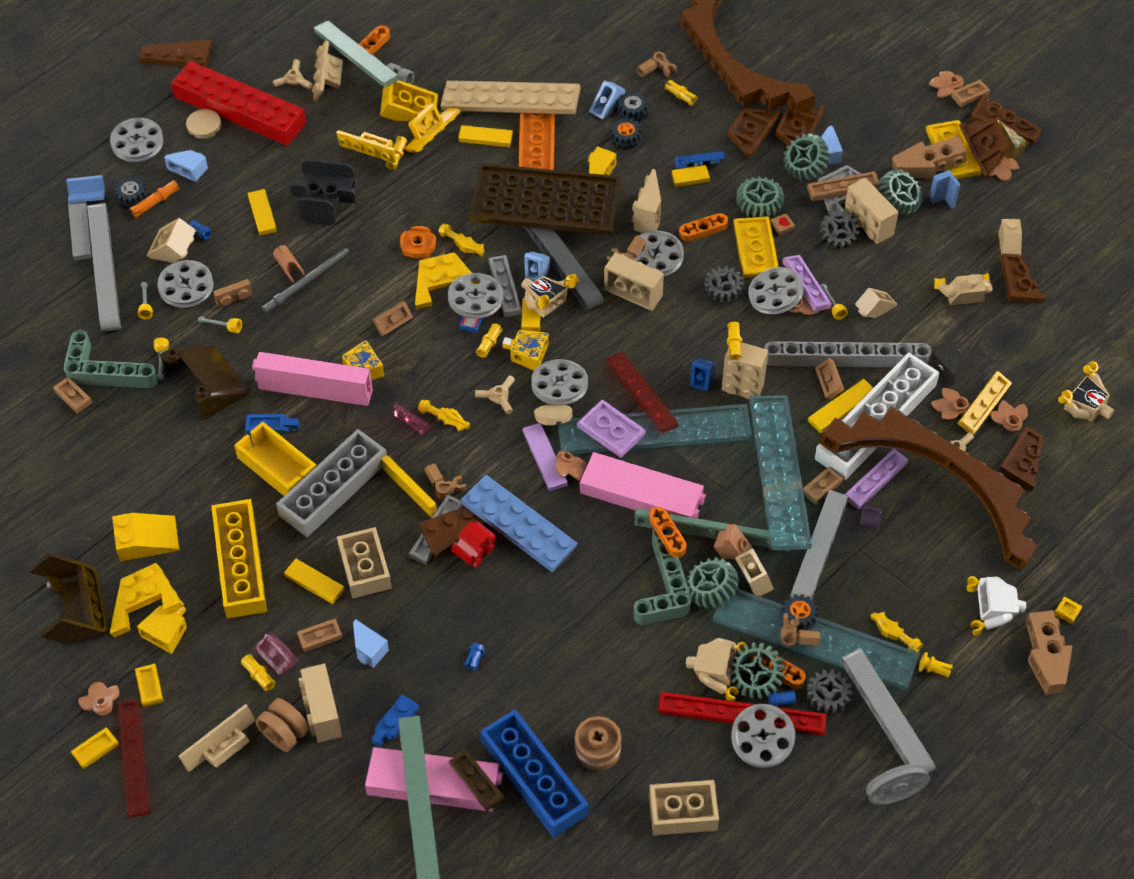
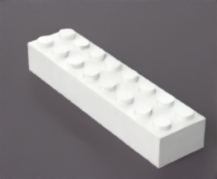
[815,352,939,480]

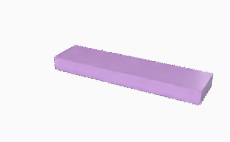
[782,255,831,312]
[522,423,568,492]
[845,449,909,510]

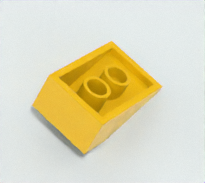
[380,80,438,122]
[112,513,180,562]

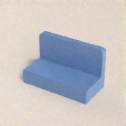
[929,170,960,208]
[66,175,105,203]

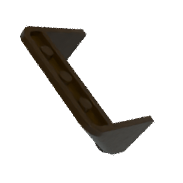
[160,345,248,420]

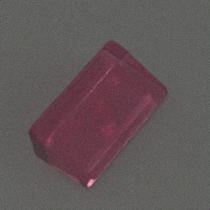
[394,403,432,435]
[254,633,299,675]

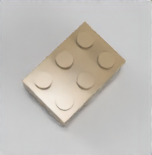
[844,178,898,244]
[604,252,664,311]
[722,343,768,401]
[337,527,392,598]
[298,664,342,743]
[649,780,719,835]

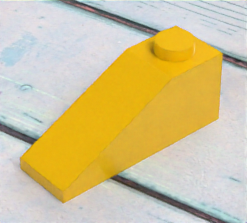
[588,147,616,175]

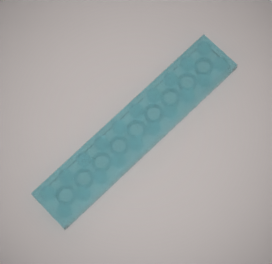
[749,395,812,550]
[558,404,752,454]
[713,589,920,691]

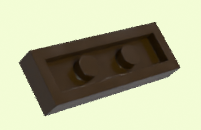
[449,749,504,812]

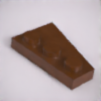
[1000,253,1046,303]
[999,426,1043,490]

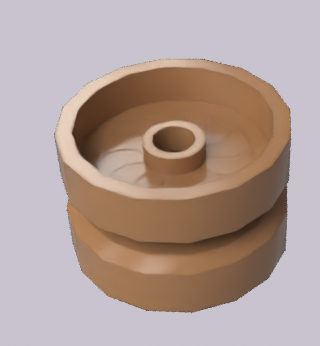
[255,698,310,752]
[575,716,621,771]

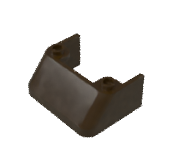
[29,553,108,644]

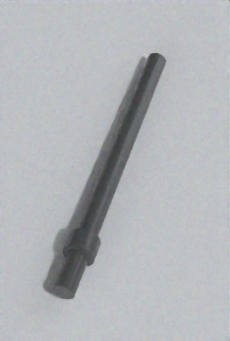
[262,248,349,313]

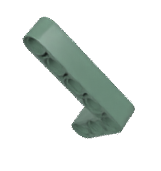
[64,330,158,388]
[633,524,691,625]

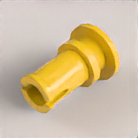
[919,652,952,678]

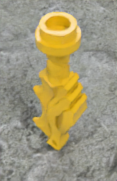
[438,224,485,256]
[418,400,470,432]
[870,612,923,654]

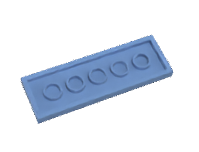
[461,475,578,573]

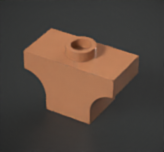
[714,524,753,560]

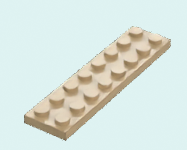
[441,81,581,114]

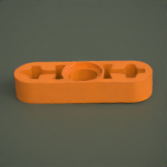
[358,26,390,55]
[679,213,728,242]
[649,507,686,557]
[750,649,805,689]

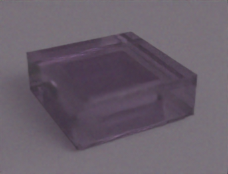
[860,505,882,528]

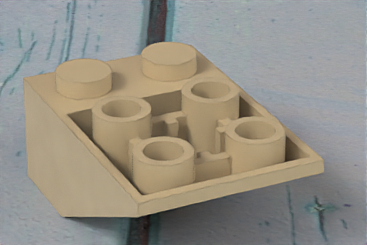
[632,169,661,233]

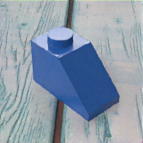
[690,358,717,392]

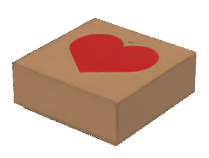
[770,214,795,236]

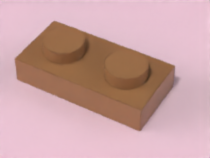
[951,80,990,107]
[213,279,252,308]
[372,301,413,336]
[815,358,844,400]
[53,377,92,413]
[802,467,843,505]
[297,619,343,652]

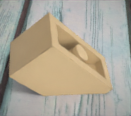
[999,219,1022,256]
[855,288,898,318]
[735,549,774,598]

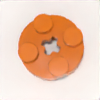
[400,226,436,259]

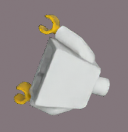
[967,576,1026,636]

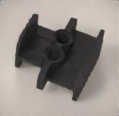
[290,159,356,225]

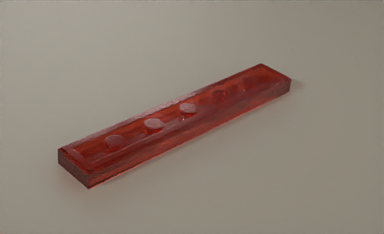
[606,352,679,434]
[118,698,151,818]

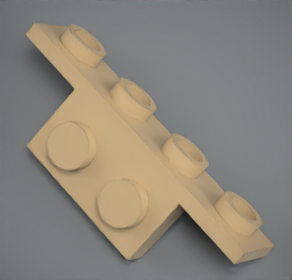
[312,41,343,101]
[179,704,255,772]

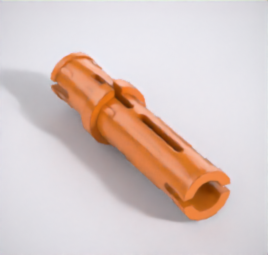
[130,180,179,218]

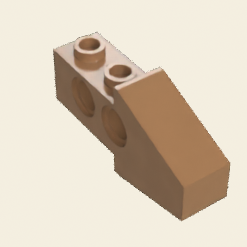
[892,136,966,178]
[1026,611,1072,695]

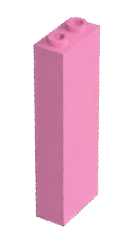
[252,352,372,406]
[580,452,706,518]
[365,747,503,812]

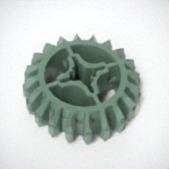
[783,133,830,181]
[877,169,923,216]
[736,176,784,218]
[685,558,739,609]
[729,643,785,699]

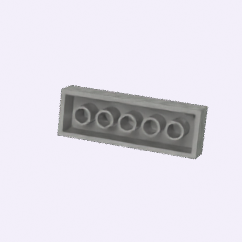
[276,429,387,537]

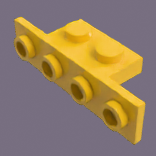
[404,104,461,153]
[336,130,398,163]

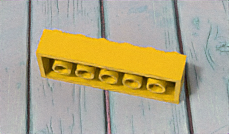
[211,499,267,619]

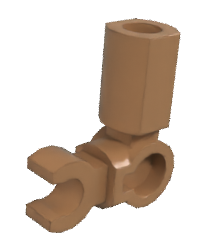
[637,52,677,78]
[607,236,647,261]
[424,463,466,500]
[780,613,820,646]

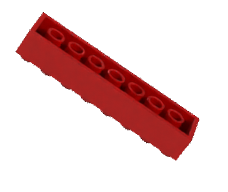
[171,61,306,146]

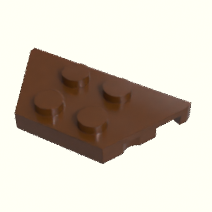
[776,105,825,155]
[727,109,781,159]
[958,118,1011,178]

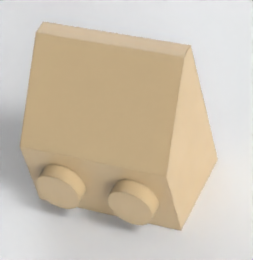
[147,218,196,263]

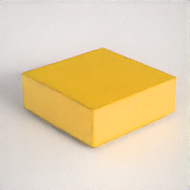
[1054,597,1082,624]

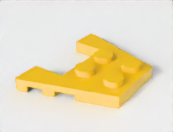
[415,253,480,310]
[110,563,184,638]

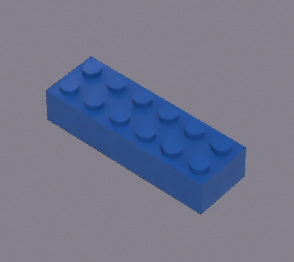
[480,709,589,838]

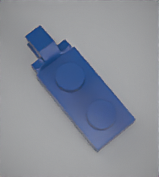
[675,151,725,168]
[245,414,300,435]
[372,694,419,748]

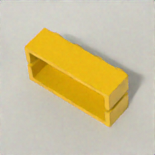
[234,422,317,496]

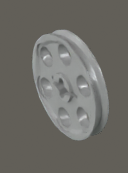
[110,118,163,162]
[634,230,684,276]
[158,260,213,308]
[748,267,804,314]
[448,273,503,319]
[531,359,588,405]
[731,704,795,768]
[866,764,930,805]

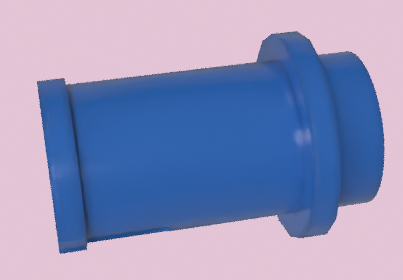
[189,220,211,240]
[464,643,485,671]
[768,691,796,707]

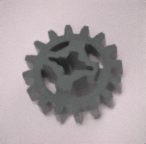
[820,209,860,249]
[704,266,744,302]
[806,669,852,714]

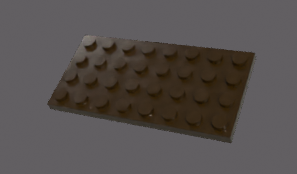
[469,163,621,235]

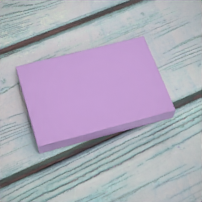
[577,400,646,458]

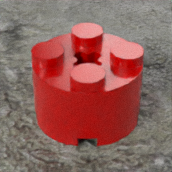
[451,520,496,568]

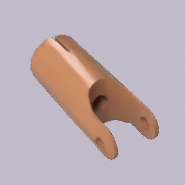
[273,245,305,282]

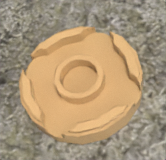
[186,109,221,139]
[534,404,573,425]

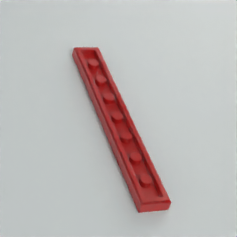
[658,692,826,736]

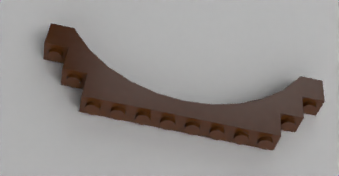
[680,0,815,114]
[819,407,1038,570]

